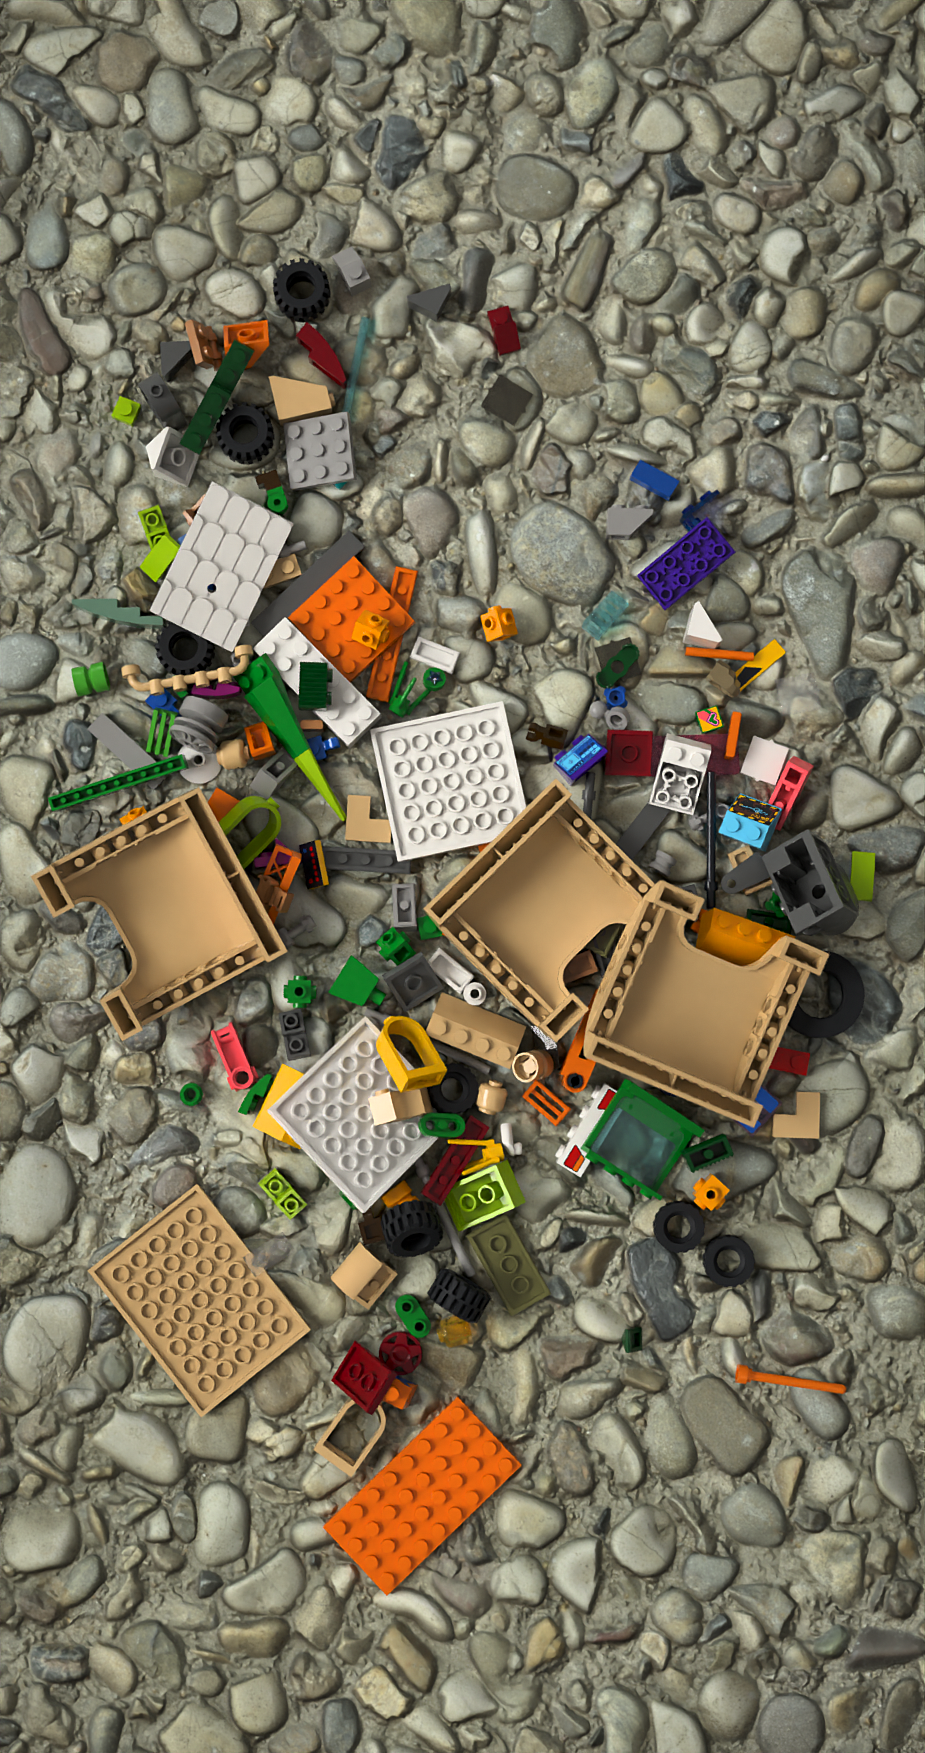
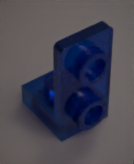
[680,489,720,532]

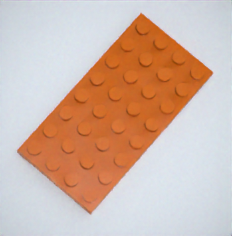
[323,1396,522,1596]

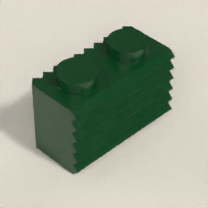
[298,662,333,711]
[680,1133,734,1173]

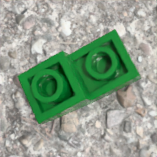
[238,1073,274,1115]

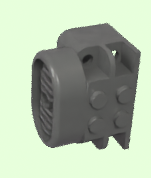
[761,829,859,936]

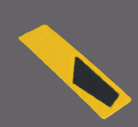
[735,639,786,691]

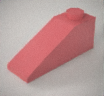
[768,756,814,831]

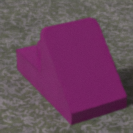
[254,838,302,869]

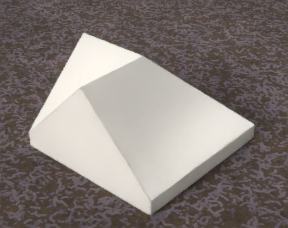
[146,426,199,487]

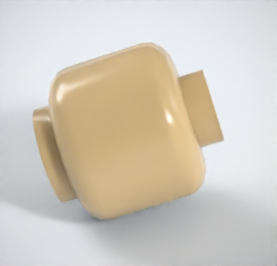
[216,739,251,770]
[475,1079,508,1115]

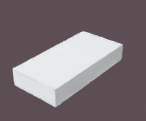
[410,636,460,675]
[428,948,475,994]

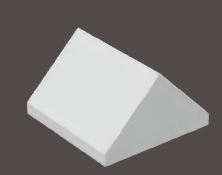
[683,601,722,649]

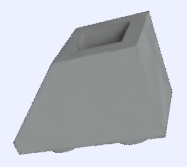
[606,505,653,540]

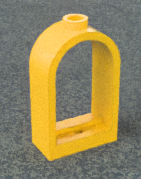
[376,1016,447,1093]

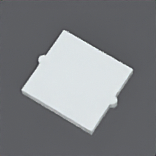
[740,736,789,786]

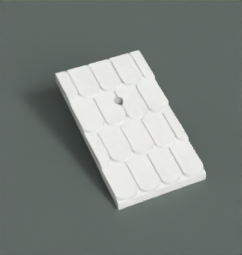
[150,481,294,652]

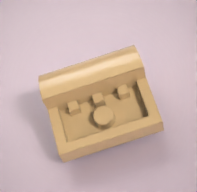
[330,1242,398,1309]

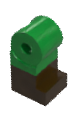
[255,469,288,515]

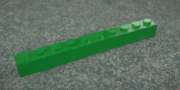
[48,754,189,812]

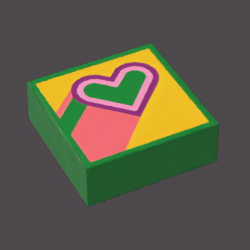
[695,705,724,734]

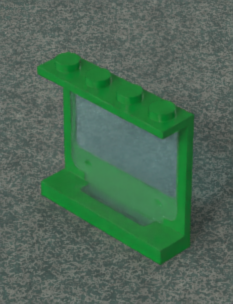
[580,1078,705,1200]

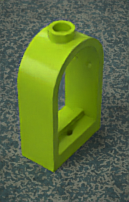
[218,796,281,869]

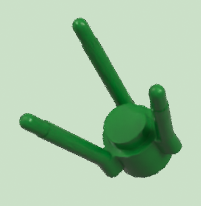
[388,661,431,718]

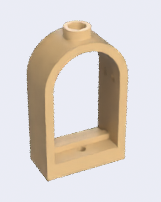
[313,1398,386,1477]

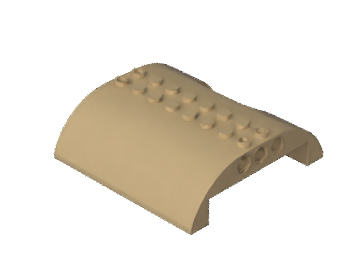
[423,779,655,1043]
[31,787,288,1041]
[584,880,829,1128]

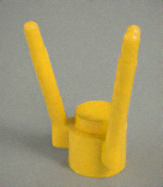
[447,1139,504,1175]

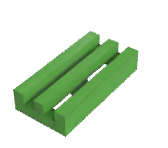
[146,707,178,758]

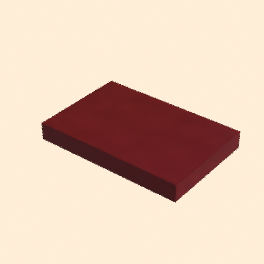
[331,1341,397,1415]

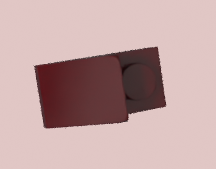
[487,305,521,356]

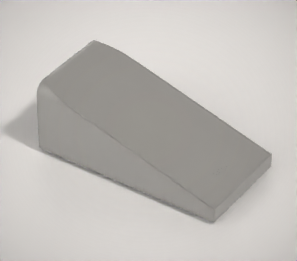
[392,883,417,933]

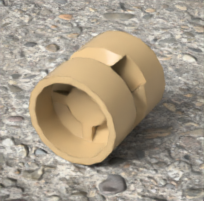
[512,1049,554,1082]

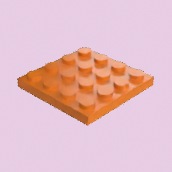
[288,556,416,683]

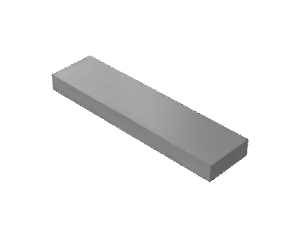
[87,713,168,791]

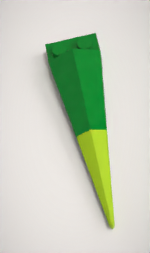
[233,653,347,822]

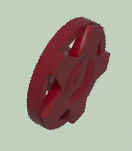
[379,1331,422,1375]

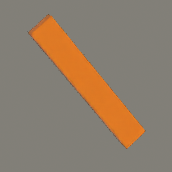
[366,566,418,703]

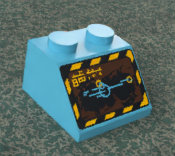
[719,793,783,852]

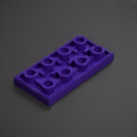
[637,517,736,611]

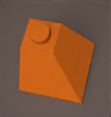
[223,320,270,370]

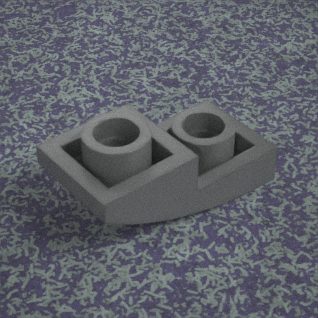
[278,1009,311,1061]

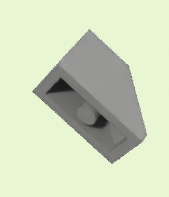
[332,247,371,297]
[250,748,298,800]

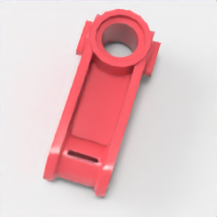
[211,1022,259,1092]

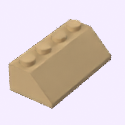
[426,992,527,1069]

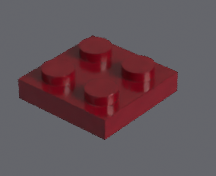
[605,730,653,777]

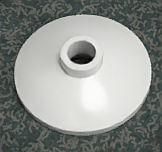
[178,744,222,784]

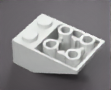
[649,733,711,815]

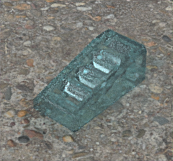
[582,590,629,641]

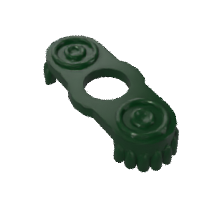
[596,643,640,689]

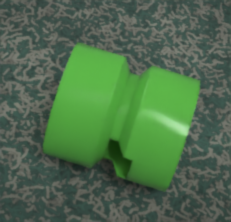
[71,661,110,697]

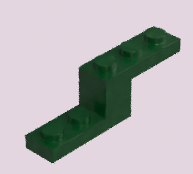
[179,339,255,455]

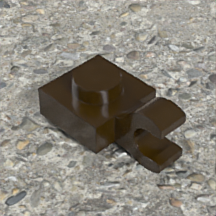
[526,723,569,750]
[358,1207,385,1245]

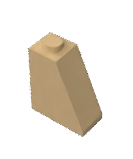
[269,376,336,426]

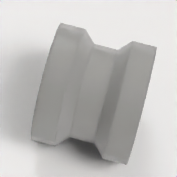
[649,850,677,877]

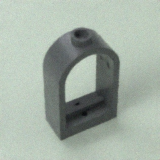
[138,372,188,431]

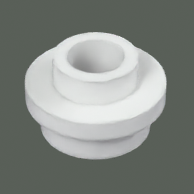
[463,982,486,1005]

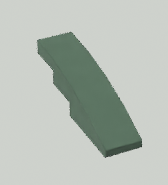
[72,599,166,629]

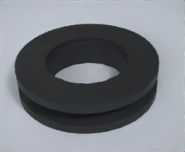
[788,950,865,1038]

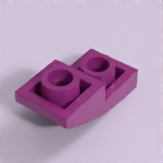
[191,681,242,699]

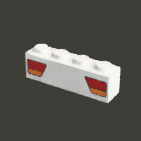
[555,1083,622,1177]

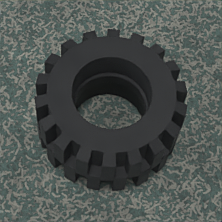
[273,258,331,322]
[216,402,275,464]
[155,622,215,676]
[381,1200,443,1258]
[427,1268,491,1323]

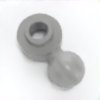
[589,701,630,730]

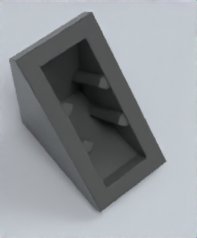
[407,283,451,322]
[160,341,193,383]

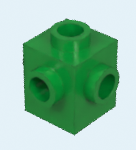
[376,927,416,966]
[283,976,317,1008]

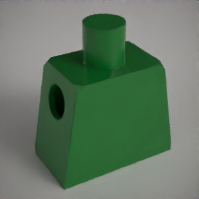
[328,955,387,1007]

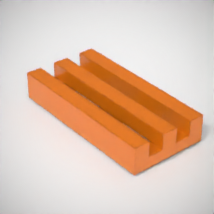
[724,711,742,760]
[522,1080,571,1126]

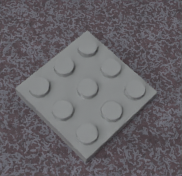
[283,412,357,491]

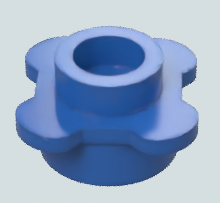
[603,686,628,710]

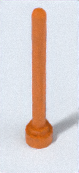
[735,1364,846,1394]

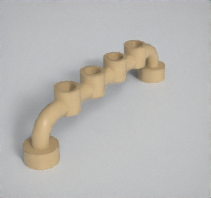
[121,645,253,696]

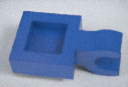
[145,688,182,717]
[306,736,341,761]

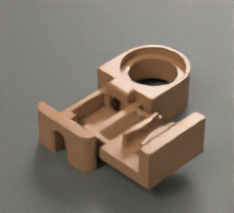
[256,875,295,914]

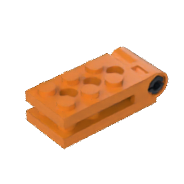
[558,989,598,1093]

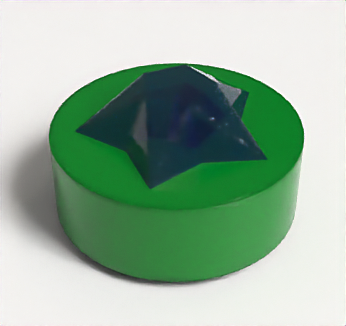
[423,667,446,691]

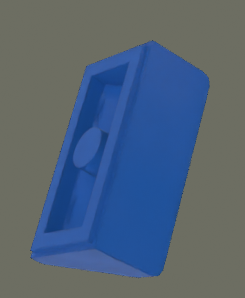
[629,460,679,501]

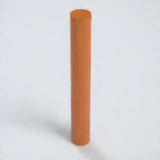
[685,647,754,661]

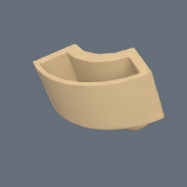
[368,1087,433,1126]

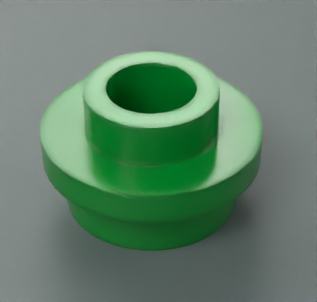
[180,1083,203,1106]

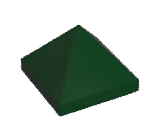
[621,1327,642,1353]

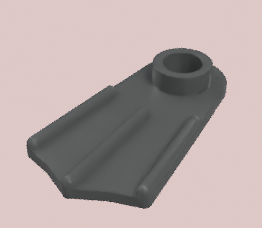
[721,852,770,894]

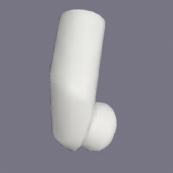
[500,1123,522,1156]

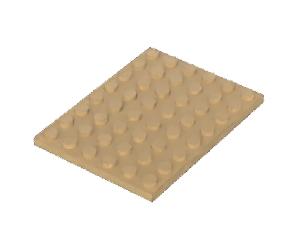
[88,1183,311,1417]

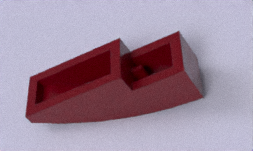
[296,322,347,390]

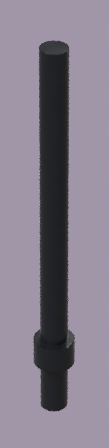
[704,772,718,909]

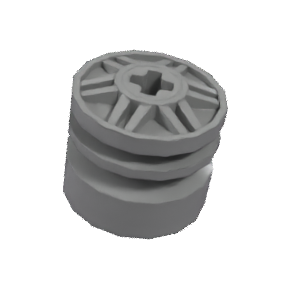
[169,696,228,754]

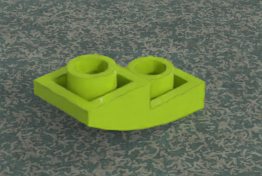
[138,504,170,550]
[140,533,180,582]
[850,851,875,902]
[258,1168,307,1220]

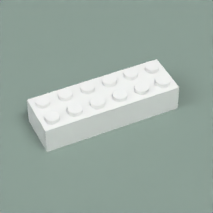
[253,617,382,749]

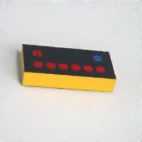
[299,840,329,890]

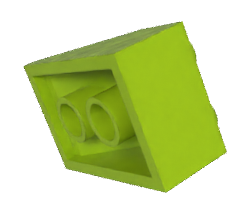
[445,1160,526,1232]

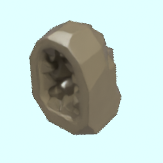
[706,659,741,698]

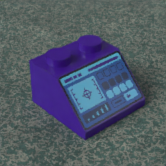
[553,734,608,786]

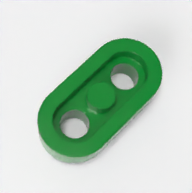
[418,1113,465,1138]
[395,1294,431,1338]

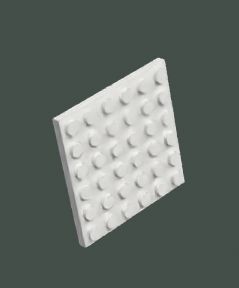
[370,701,526,863]
[267,1016,452,1213]

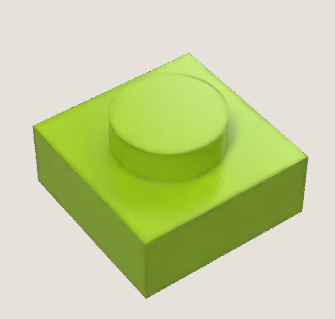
[111,396,142,427]

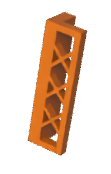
[263,844,302,925]

